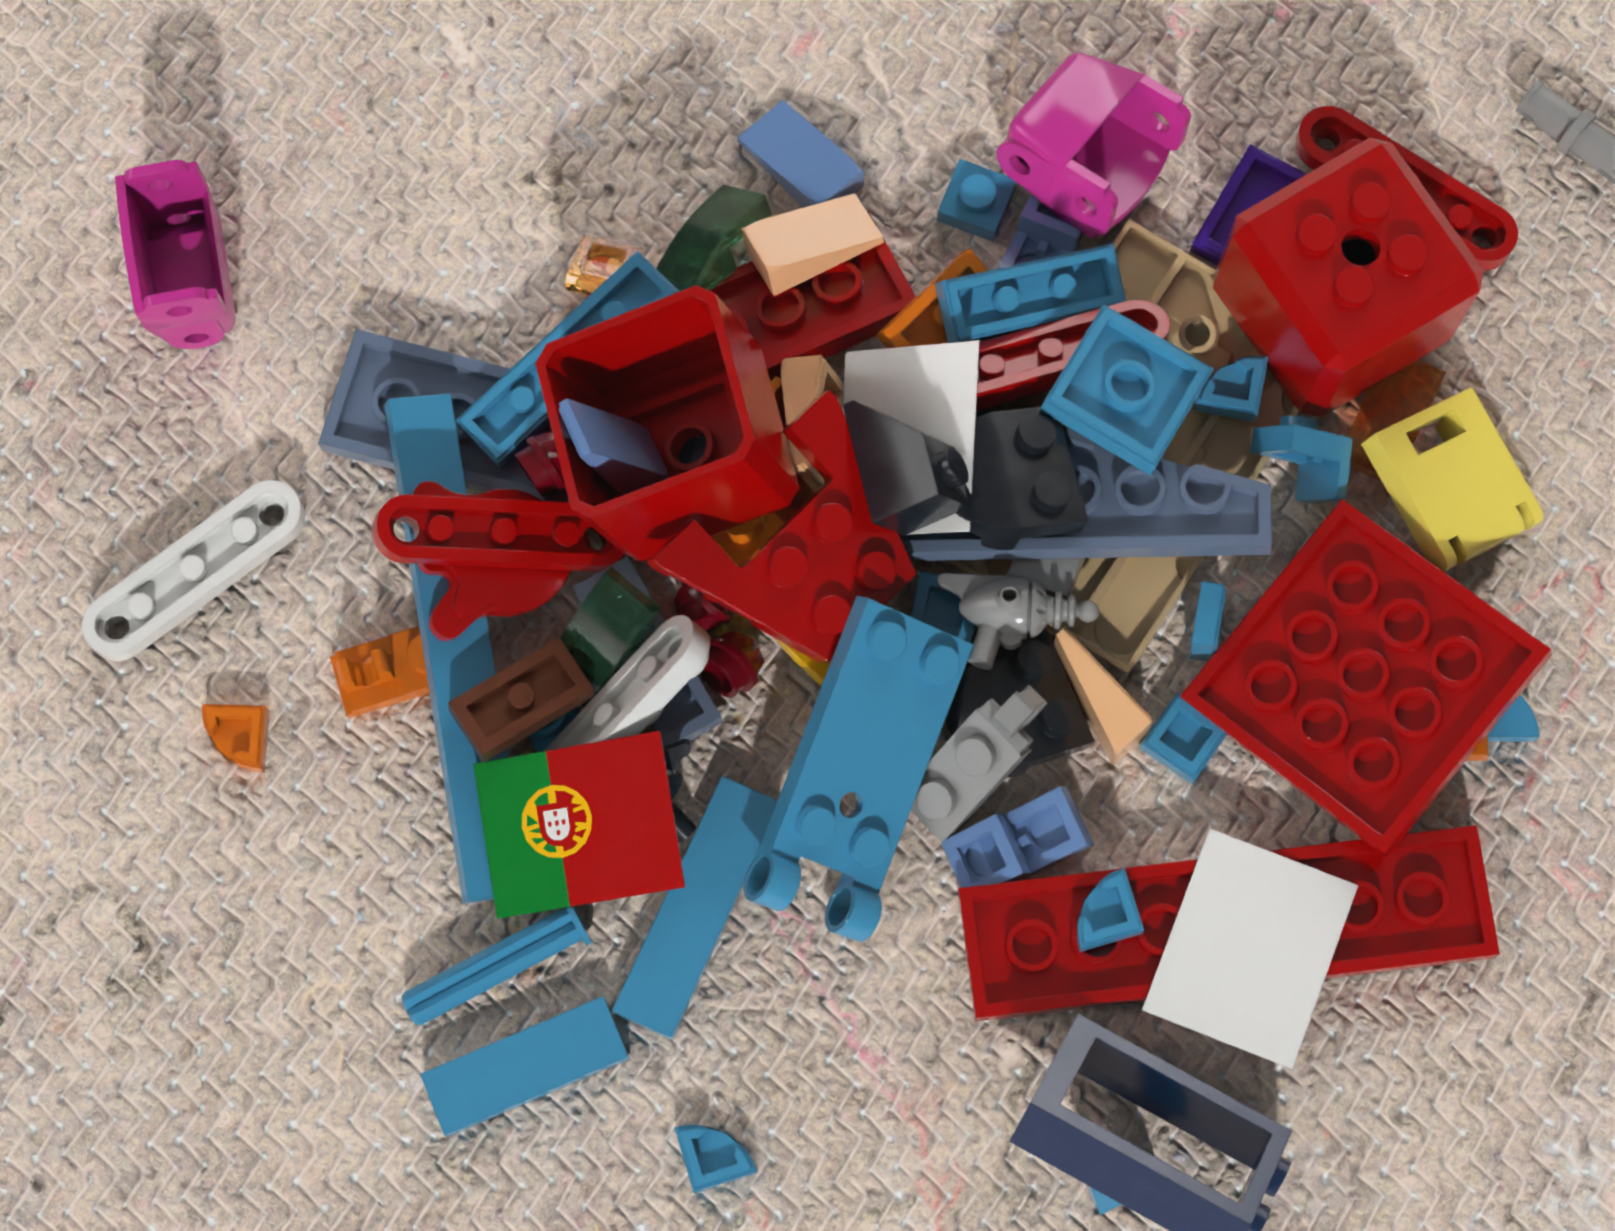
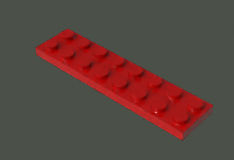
[958,825,1500,1022]

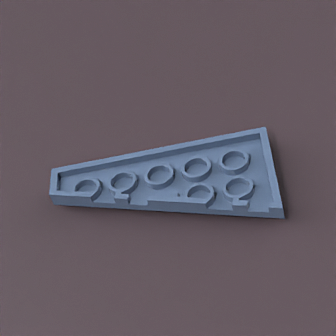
[899,409,1272,561]

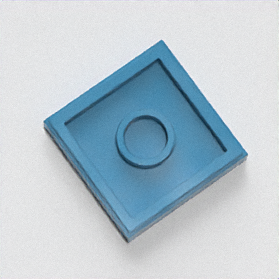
[1040,304,1214,476]

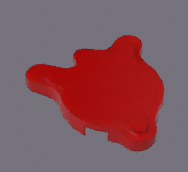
[411,481,590,641]

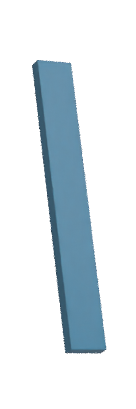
[384,393,509,904]

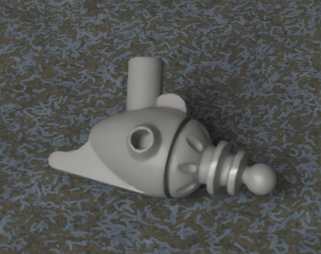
[938,573,1099,670]

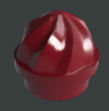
[514,432,566,497]
[674,582,734,633]
[700,631,765,698]

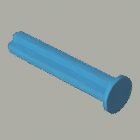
[401,906,593,1025]

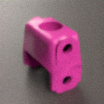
[996,52,1191,239]
[115,160,236,349]

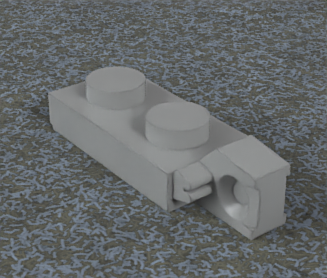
[911,685,1048,843]

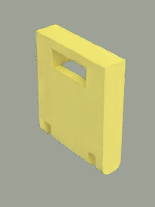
[1361,387,1544,572]

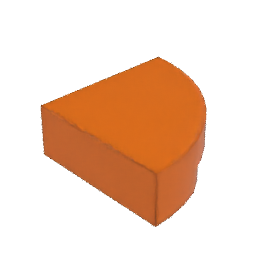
[202,704,269,773]

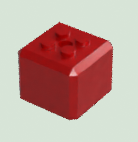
[1212,138,1484,418]
[535,285,800,562]

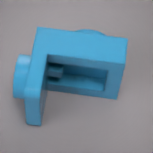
[1250,416,1353,503]

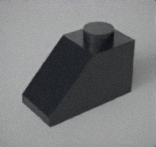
[843,400,970,535]

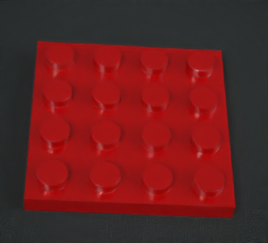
[1180,499,1552,858]

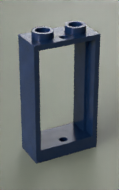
[1009,1013,1292,1231]

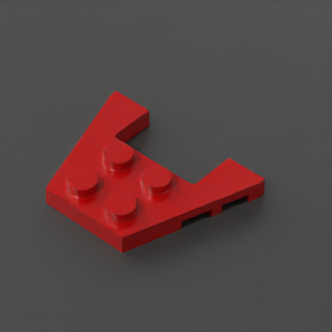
[647,389,916,664]

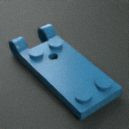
[744,596,974,942]

